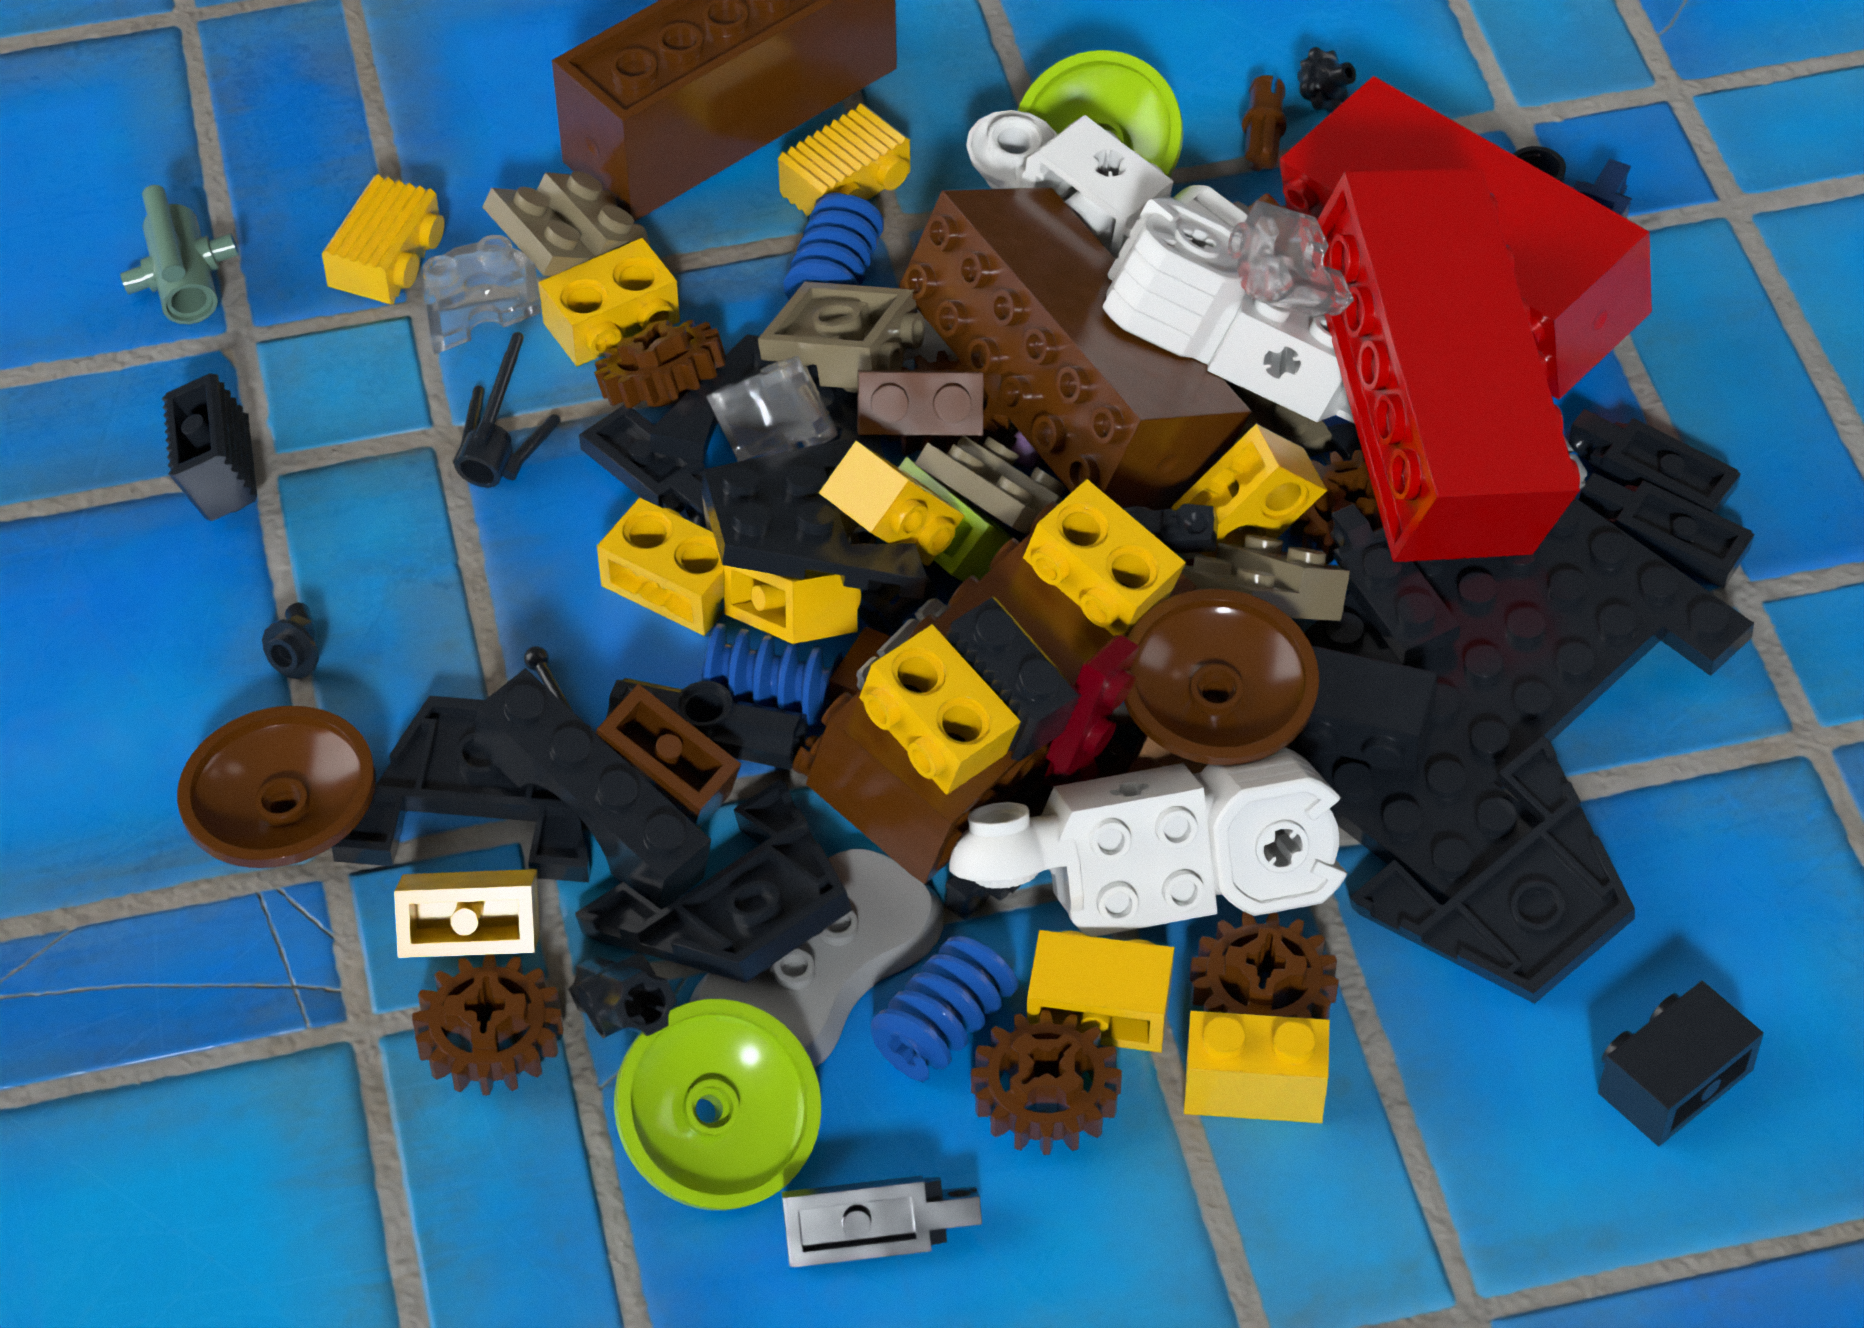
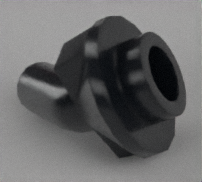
[262,602,319,679]

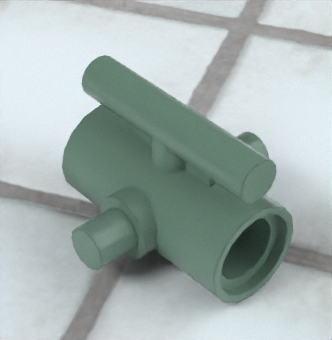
[120,185,239,325]

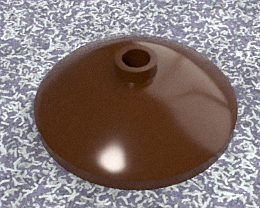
[1124,589,1319,765]
[177,706,376,868]

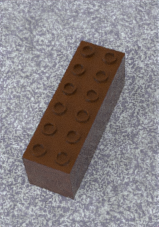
[552,0,897,222]
[898,187,1251,510]
[806,501,1197,884]

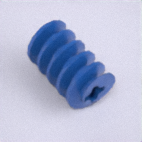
[783,192,884,300]
[701,623,843,729]
[871,936,1018,1083]

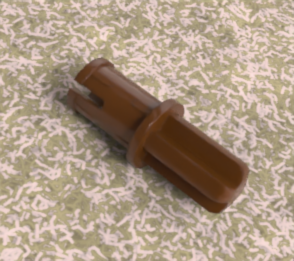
[1242,75,1287,172]

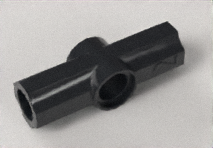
[606,678,808,770]
[568,952,677,1039]

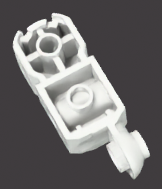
[966,110,1271,263]
[1102,198,1355,424]
[949,747,1348,937]

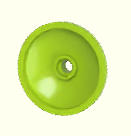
[1017,50,1184,178]
[614,999,821,1211]

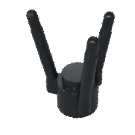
[453,332,560,488]

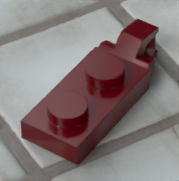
[1042,634,1140,789]

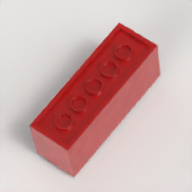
[1279,76,1652,400]
[1305,168,1580,562]

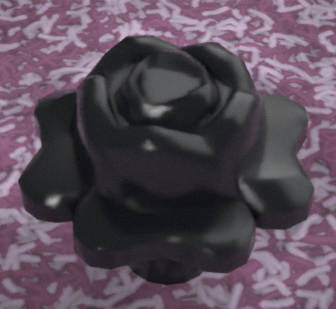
[1297,47,1356,113]

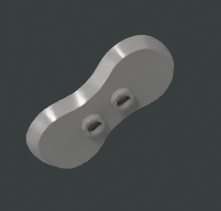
[689,849,945,1069]

